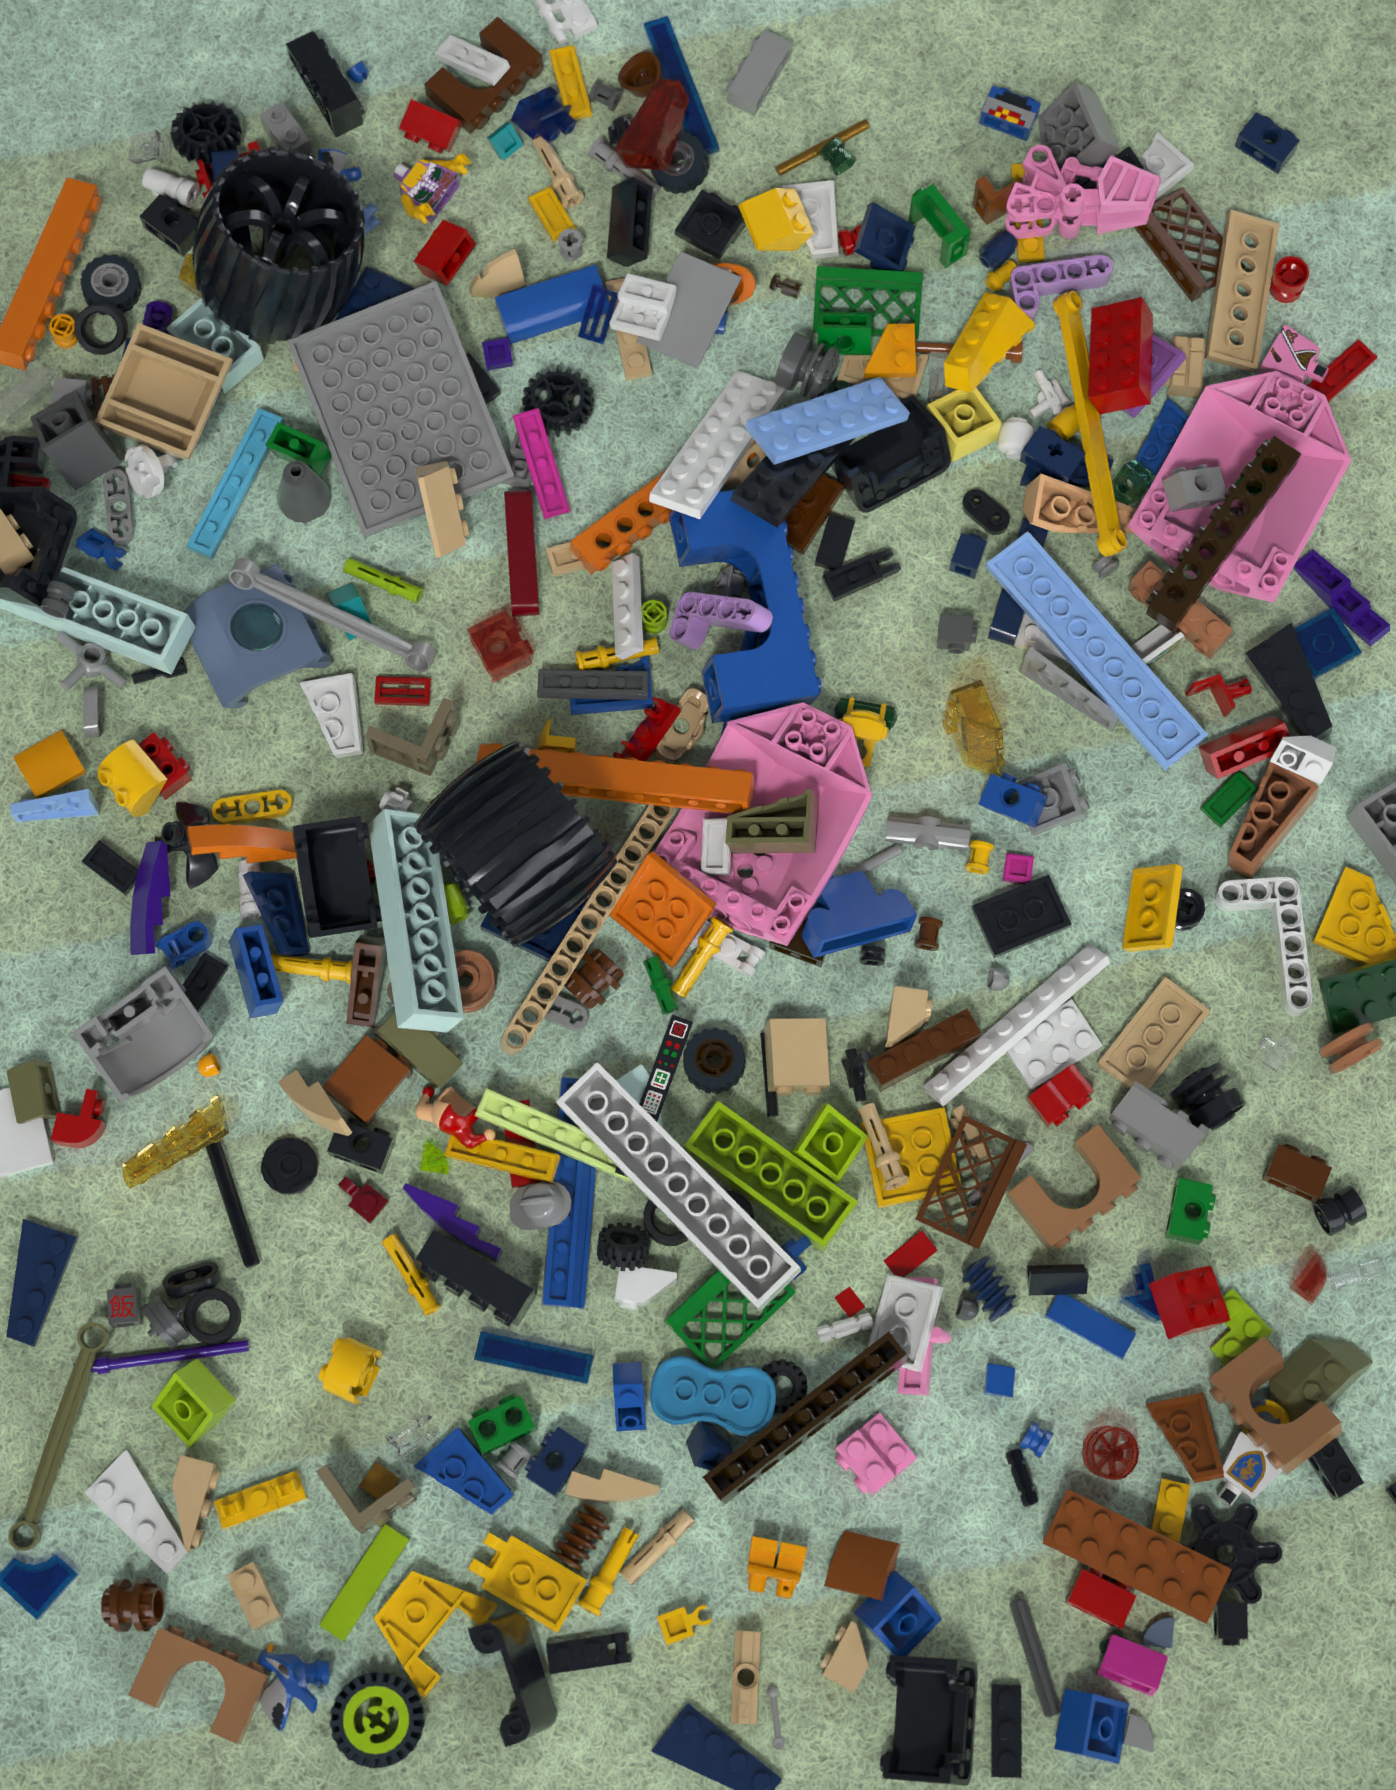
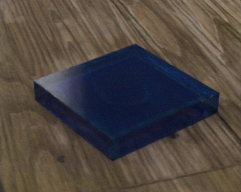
[1294,608,1362,680]

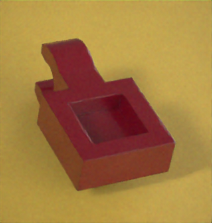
[338,1176,389,1225]

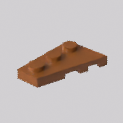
[1146,1393,1224,1483]

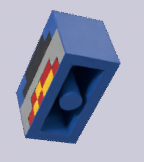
[979,86,1041,141]

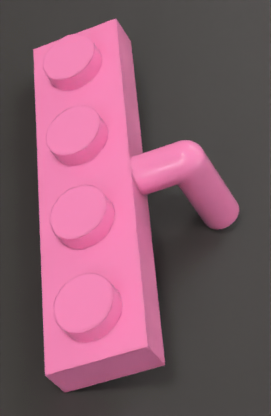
[898,1277,951,1396]

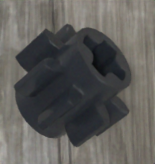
[608,117,640,150]

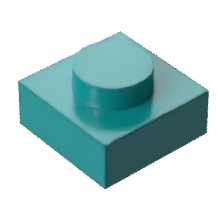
[487,122,524,160]

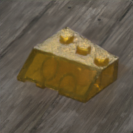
[942,680,1005,777]

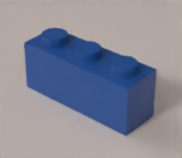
[229,924,284,1018]

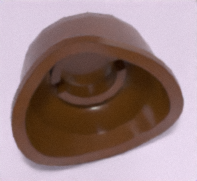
[618,51,661,98]

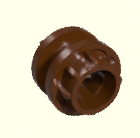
[564,949,624,1009]
[101,1578,165,1632]

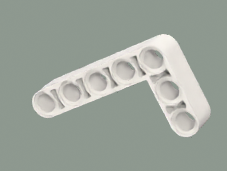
[1214,877,1312,1016]

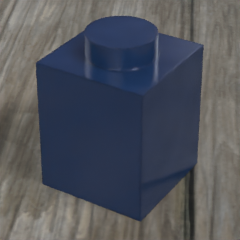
[949,533,987,579]

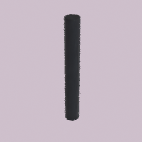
[760,1032,778,1117]

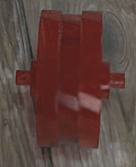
[1082,1425,1139,1480]

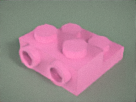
[834,1412,917,1496]

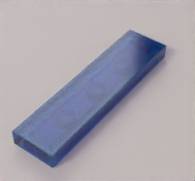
[474,1331,594,1385]

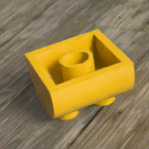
[97,739,167,817]

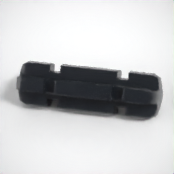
[1006,1449,1039,1507]

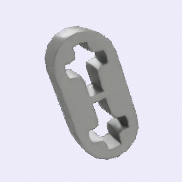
[84,686,102,738]
[541,993,588,1031]

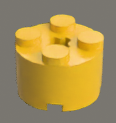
[318,1337,382,1405]

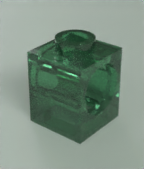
[1112,459,1156,506]

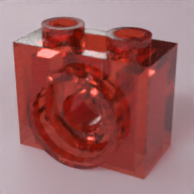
[467,610,534,683]

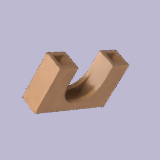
[1006,1124,1141,1251]
[1209,1336,1342,1475]
[128,1625,271,1744]

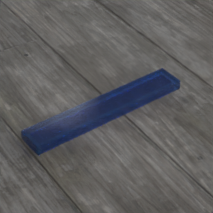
[643,16,719,155]

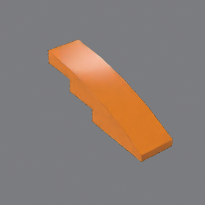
[187,825,296,864]

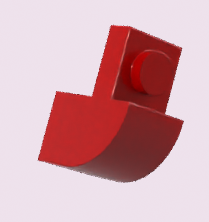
[51,1089,107,1148]

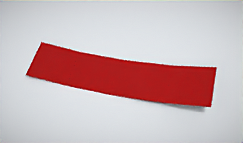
[834,1230,938,1318]

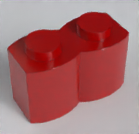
[1026,1064,1094,1127]

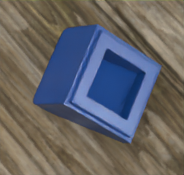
[984,1363,1015,1398]

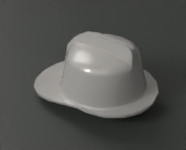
[510,1182,572,1230]

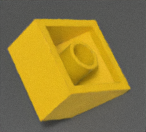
[738,188,814,251]

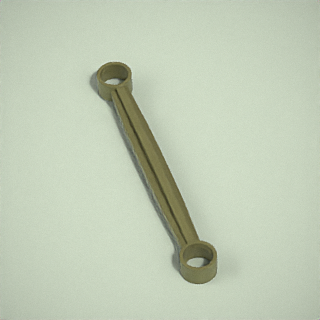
[8,1322,110,1551]

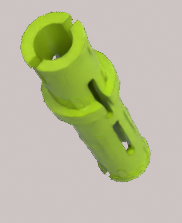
[343,557,424,604]

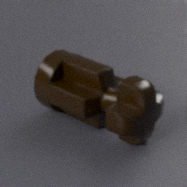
[770,275,802,299]

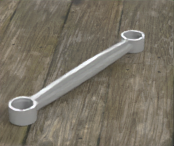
[229,558,436,672]

